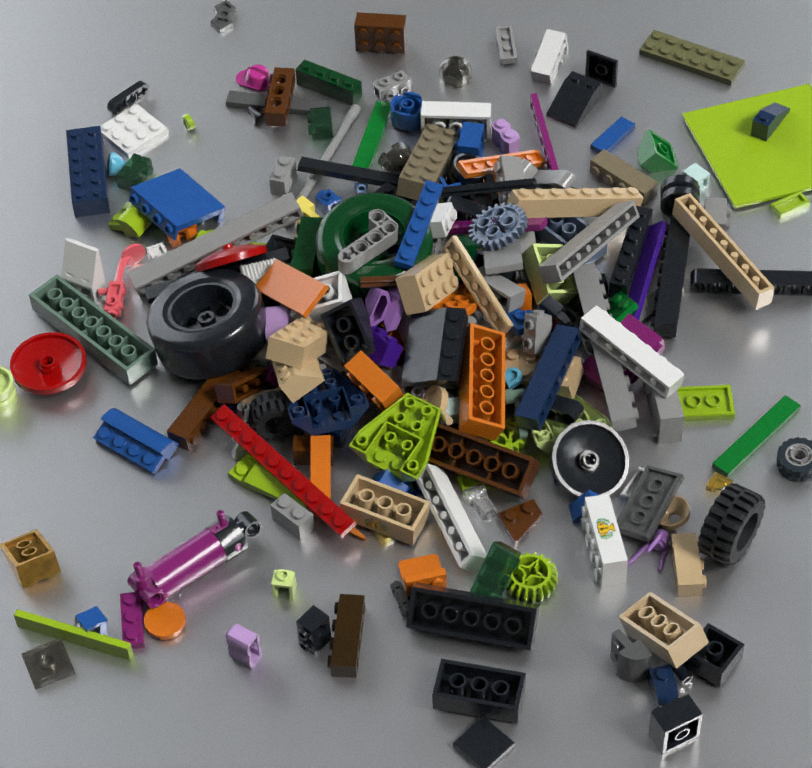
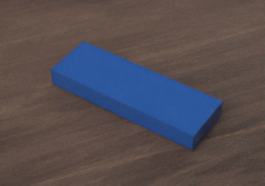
[590,116,635,153]

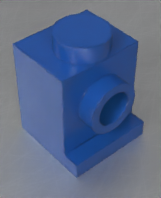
[315,189,342,215]

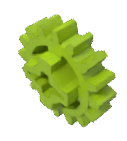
[485,418,527,452]

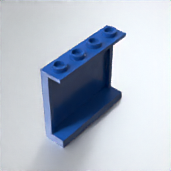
[129,168,226,241]

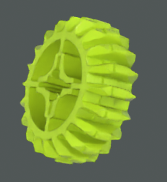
[502,551,558,603]

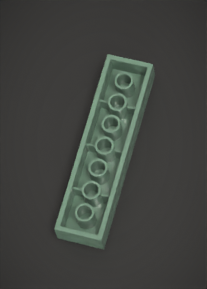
[29,275,158,385]

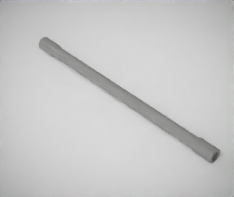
[287,104,361,227]

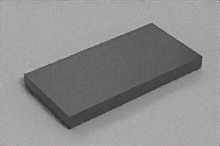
[617,465,684,543]

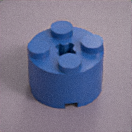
[390,92,423,132]

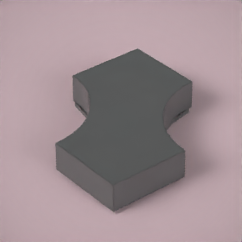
[210,0,237,34]

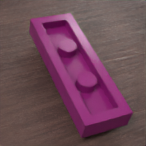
[120,592,145,649]

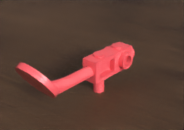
[98,244,146,319]

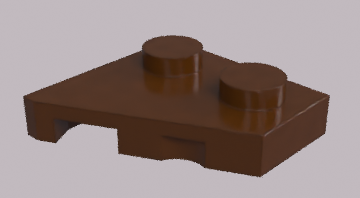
[497,499,543,546]

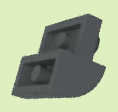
[610,629,652,683]

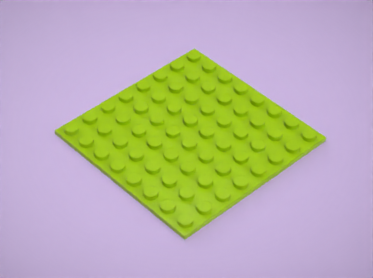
[682,84,812,209]

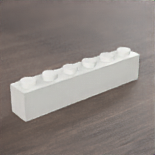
[579,305,685,399]
[417,464,489,572]

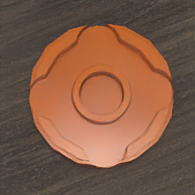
[144,602,186,641]

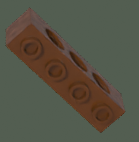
[262,67,296,126]

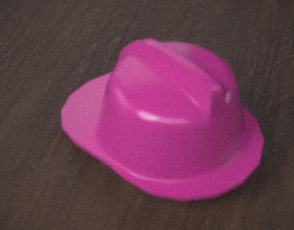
[236,65,271,91]

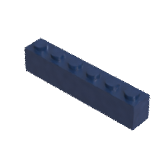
[514,324,581,431]

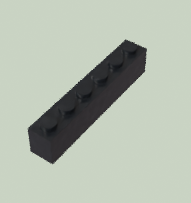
[608,206,653,298]

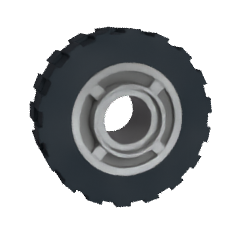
[776,437,812,482]

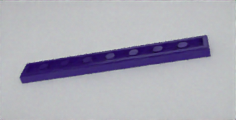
[628,220,667,320]

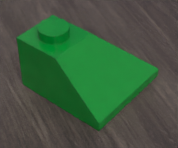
[637,129,679,173]

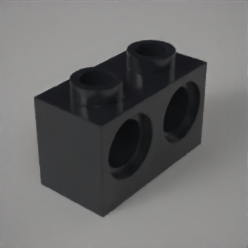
[296,605,331,656]

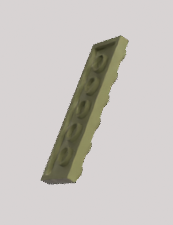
[639,30,745,86]

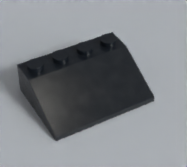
[401,307,468,390]

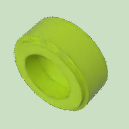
[181,113,196,131]

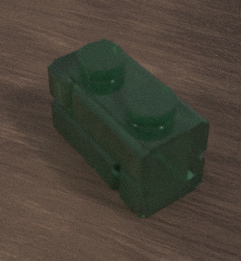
[115,153,154,192]

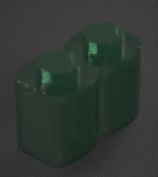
[307,106,333,140]

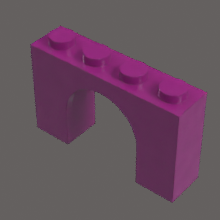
[582,314,666,393]

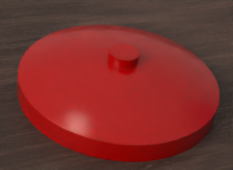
[194,243,268,272]
[10,332,87,395]

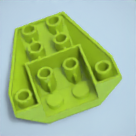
[349,393,441,482]

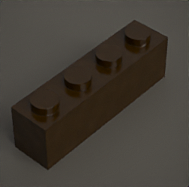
[327,594,366,678]

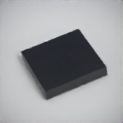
[453,716,515,768]

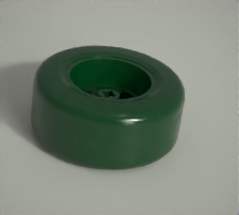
[316,193,433,307]

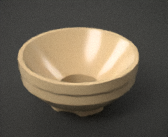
[659,495,691,529]

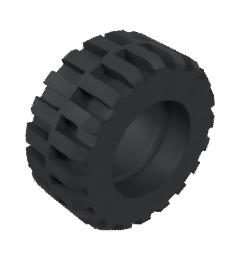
[698,483,765,566]

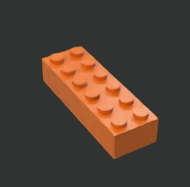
[459,323,505,441]

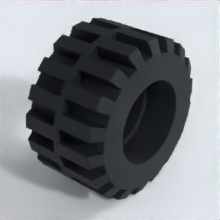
[249,390,298,440]

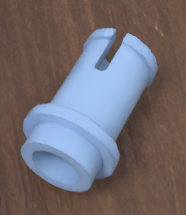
[354,182,368,193]

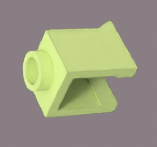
[271,569,297,600]

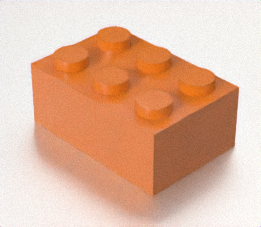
[344,351,404,413]

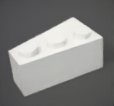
[529,29,569,84]

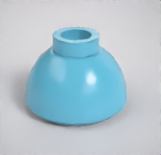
[107,152,127,176]

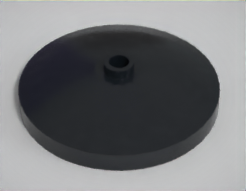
[550,420,629,498]

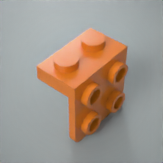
[398,554,447,597]

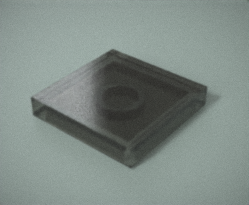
[21,638,75,690]

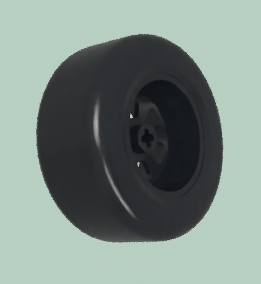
[146,269,267,380]

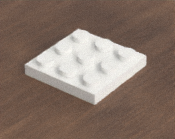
[100,104,169,159]

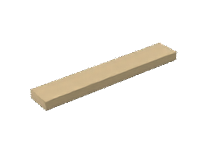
[442,236,514,334]

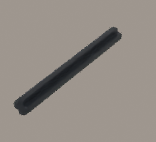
[440,178,537,198]

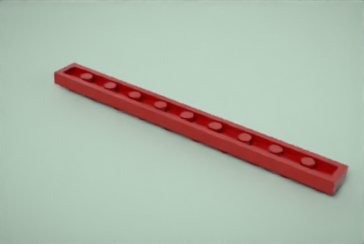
[210,404,357,538]

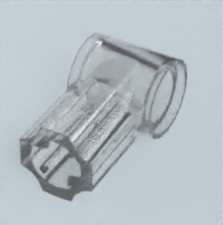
[462,483,498,522]

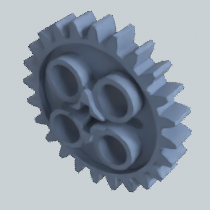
[468,202,528,251]

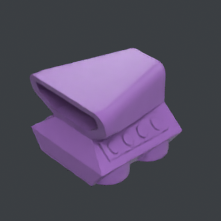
[365,287,405,332]

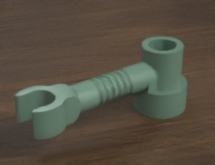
[505,388,528,439]

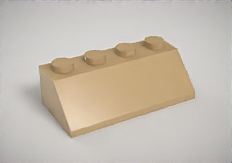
[272,358,325,403]

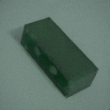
[470,541,521,598]

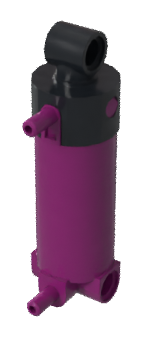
[127,510,262,608]

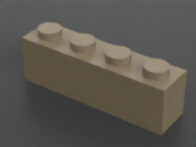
[590,149,658,206]

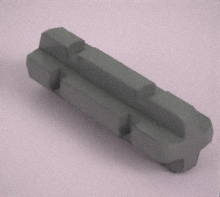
[390,580,410,618]

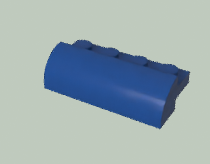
[93,408,179,474]

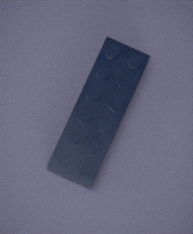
[66,126,110,218]

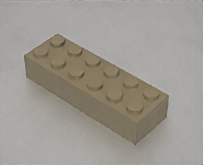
[396,124,459,201]

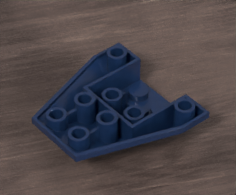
[288,368,369,435]

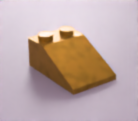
[0,529,61,587]

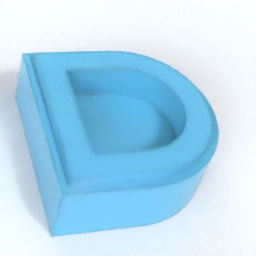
[505,367,523,389]

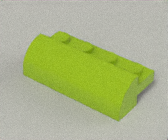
[108,175,160,237]

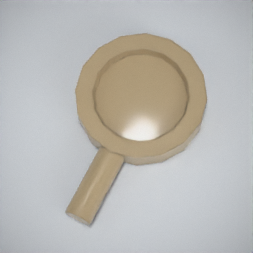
[422,385,453,425]

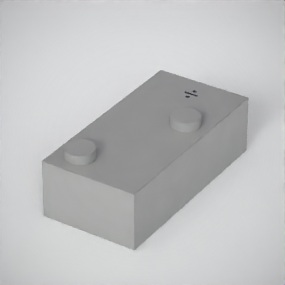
[643,357,684,444]

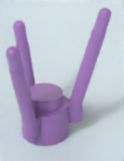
[627,529,671,571]

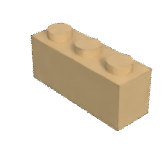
[670,533,707,597]

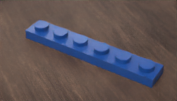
[394,180,444,270]

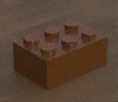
[354,12,407,54]

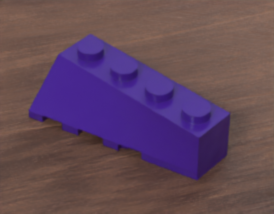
[368,324,403,368]

